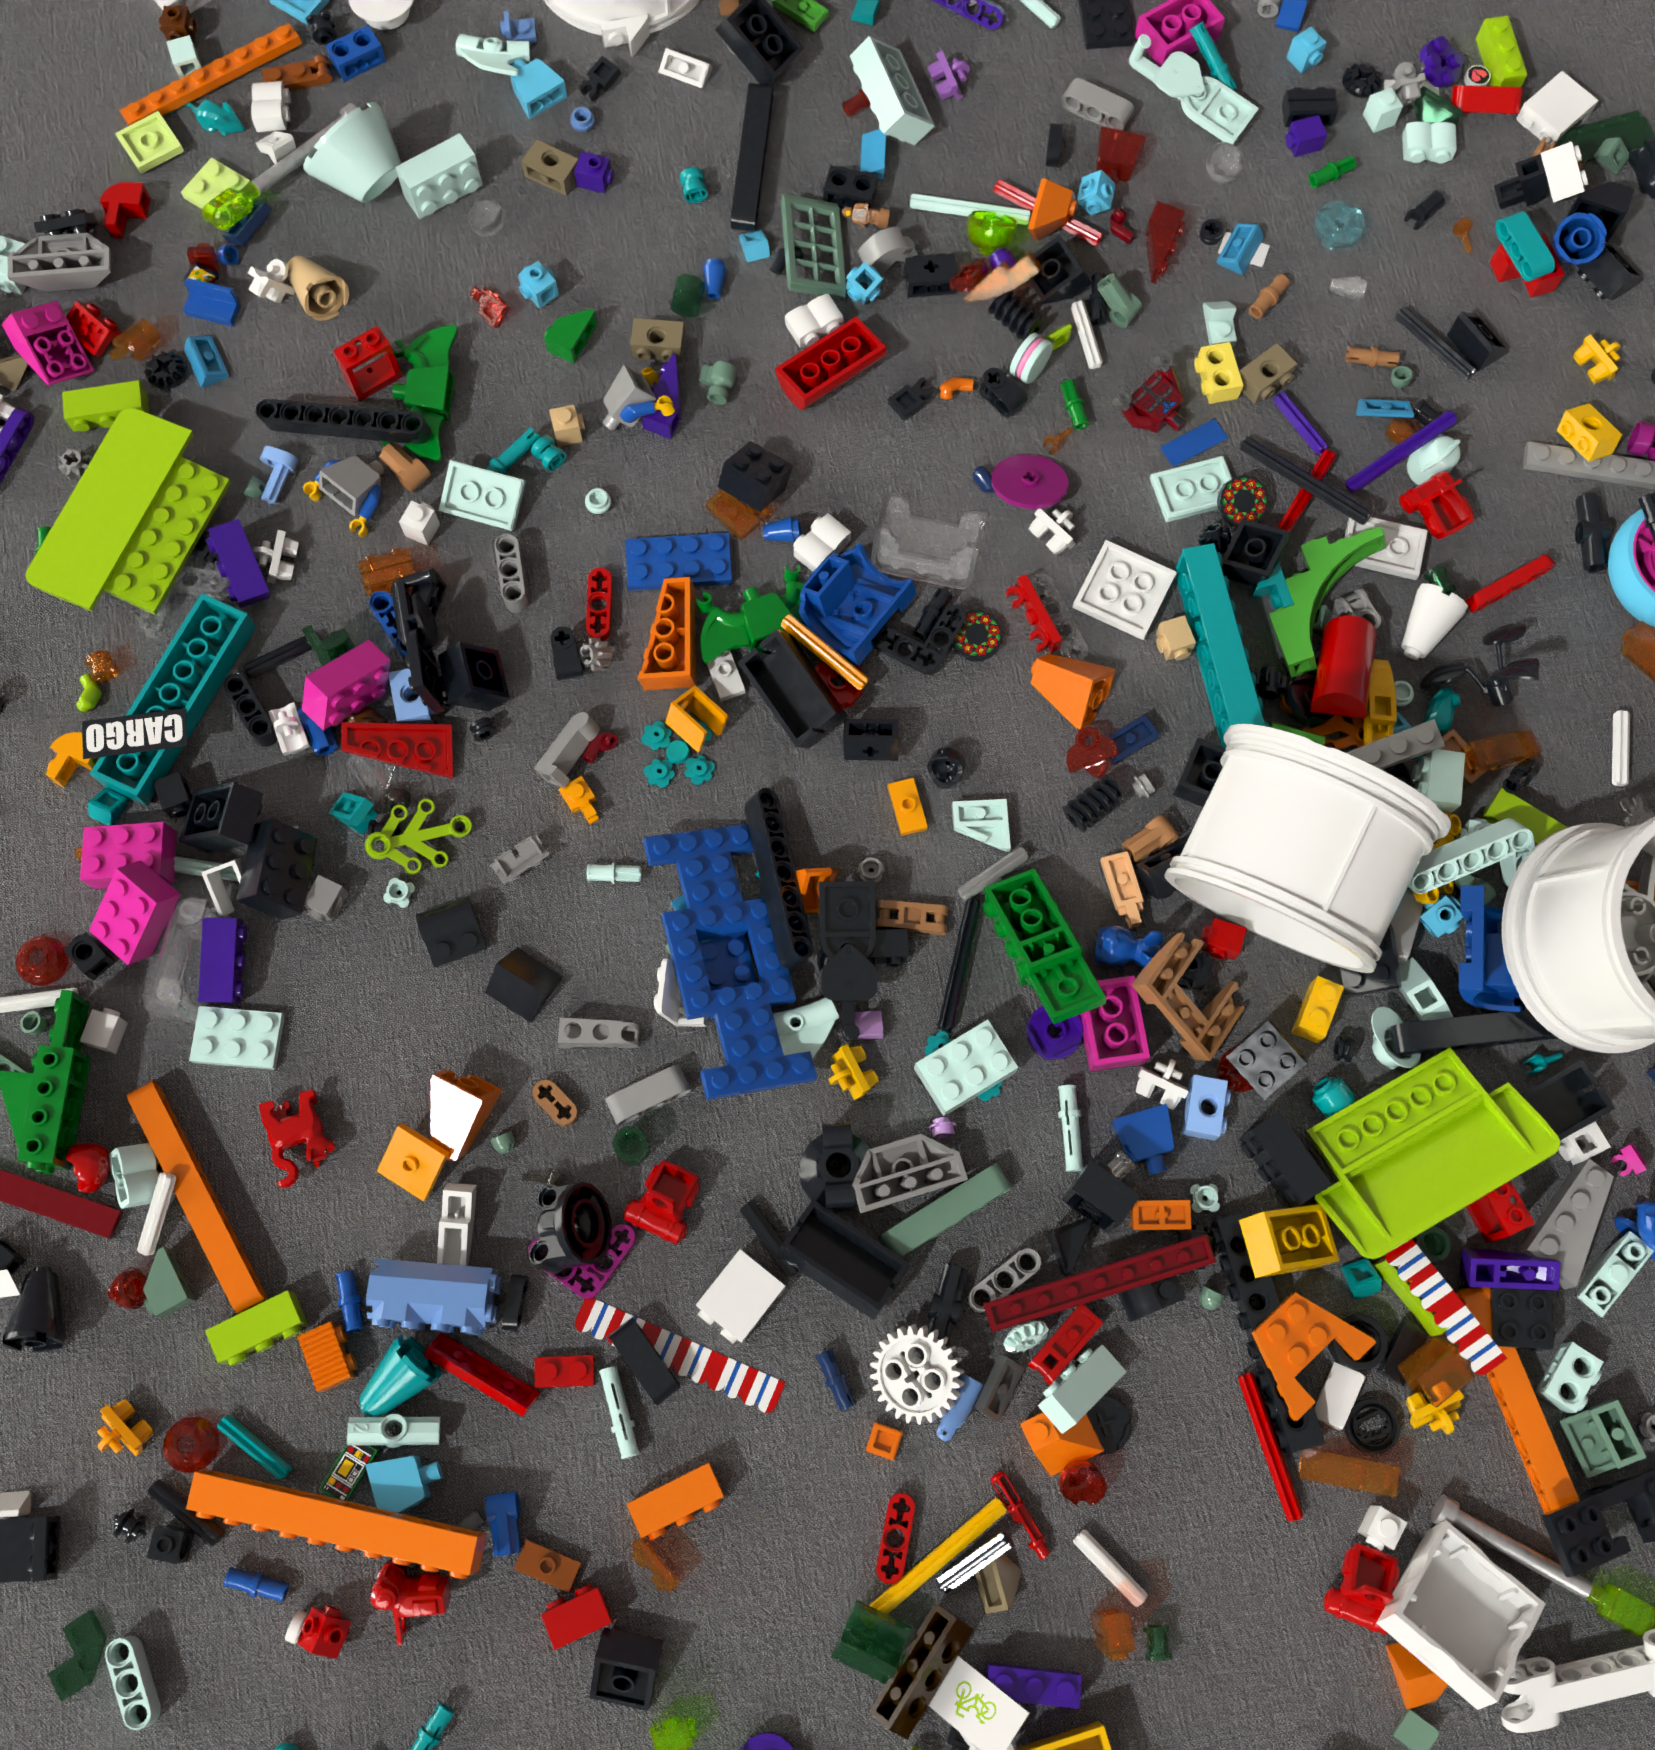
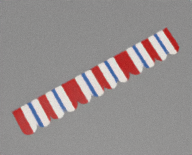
[1385,1239,1508,1375]
[575,1298,785,1413]

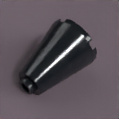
[2,1267,66,1352]

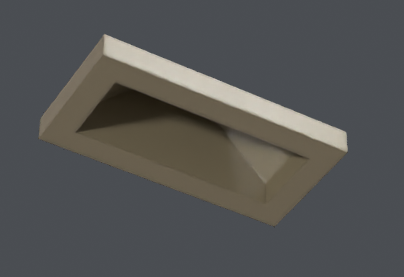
[0,354,28,392]
[969,1551,1022,1614]

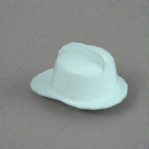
[1407,434,1461,485]
[1371,1007,1421,1069]

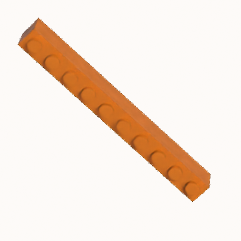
[186,1469,487,1579]

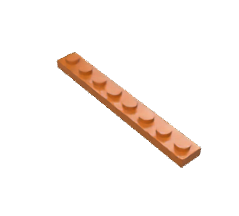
[119,23,302,126]

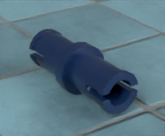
[815,1348,857,1411]

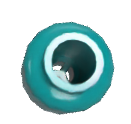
[1312,1076,1355,1118]

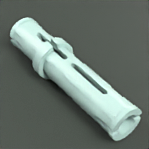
[1058,1085,1084,1172]
[599,1366,640,1459]

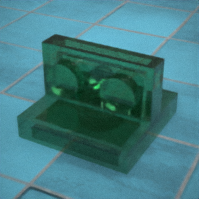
[301,624,355,666]
[831,1600,912,1684]

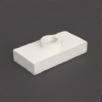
[706,651,746,702]

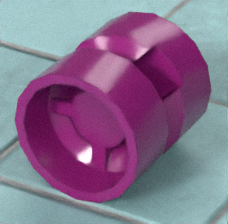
[1626,420,1655,461]

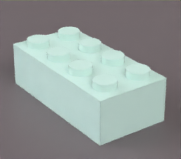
[850,36,935,145]

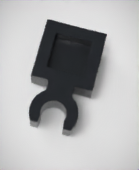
[579,56,622,102]
[888,378,934,421]

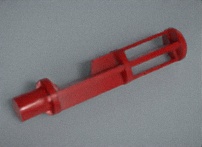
[990,1471,1051,1560]

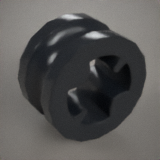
[1199,219,1223,245]
[469,717,497,742]
[1333,1036,1354,1062]

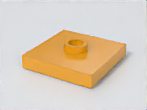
[377,1123,450,1201]

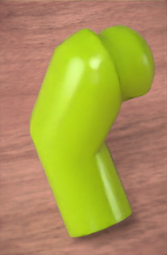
[76,673,102,713]

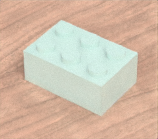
[395,133,483,219]
[914,1020,1018,1116]

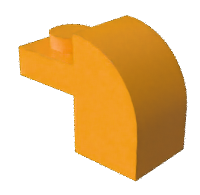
[45,732,100,788]

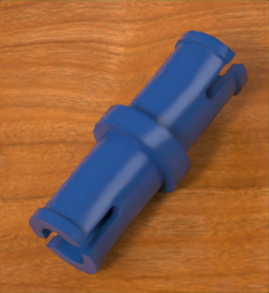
[335,1270,364,1333]
[223,1566,290,1603]

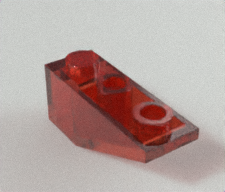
[1145,201,1186,284]

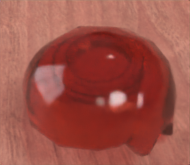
[1058,1461,1108,1506]

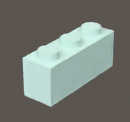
[1038,1344,1127,1434]

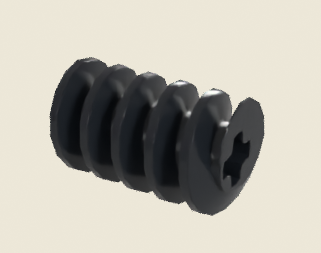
[988,290,1043,342]
[1062,775,1122,832]

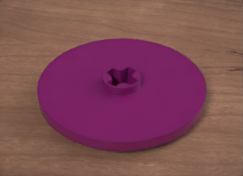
[991,454,1069,509]

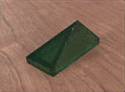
[1413,86,1463,125]

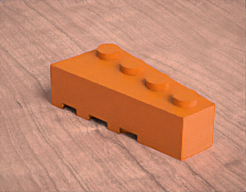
[638,577,696,691]

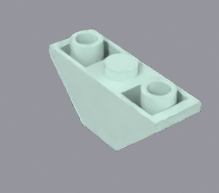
[1399,957,1453,1021]
[1577,1231,1654,1317]

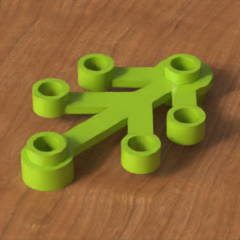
[365,799,472,875]

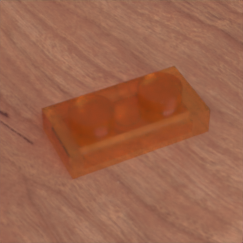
[630,1537,680,1594]

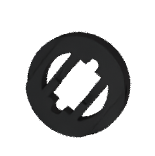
[1344,1399,1400,1454]

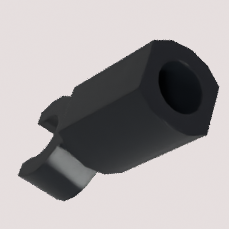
[1403,190,1445,230]

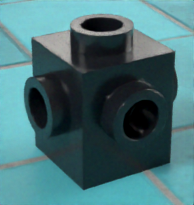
[1177,950,1215,991]

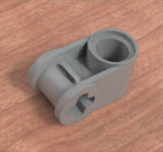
[1335,588,1381,631]

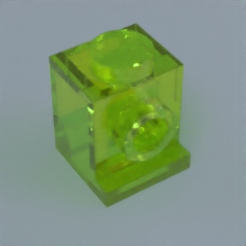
[649,1715,699,1750]

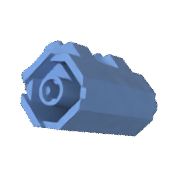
[366,1259,502,1335]

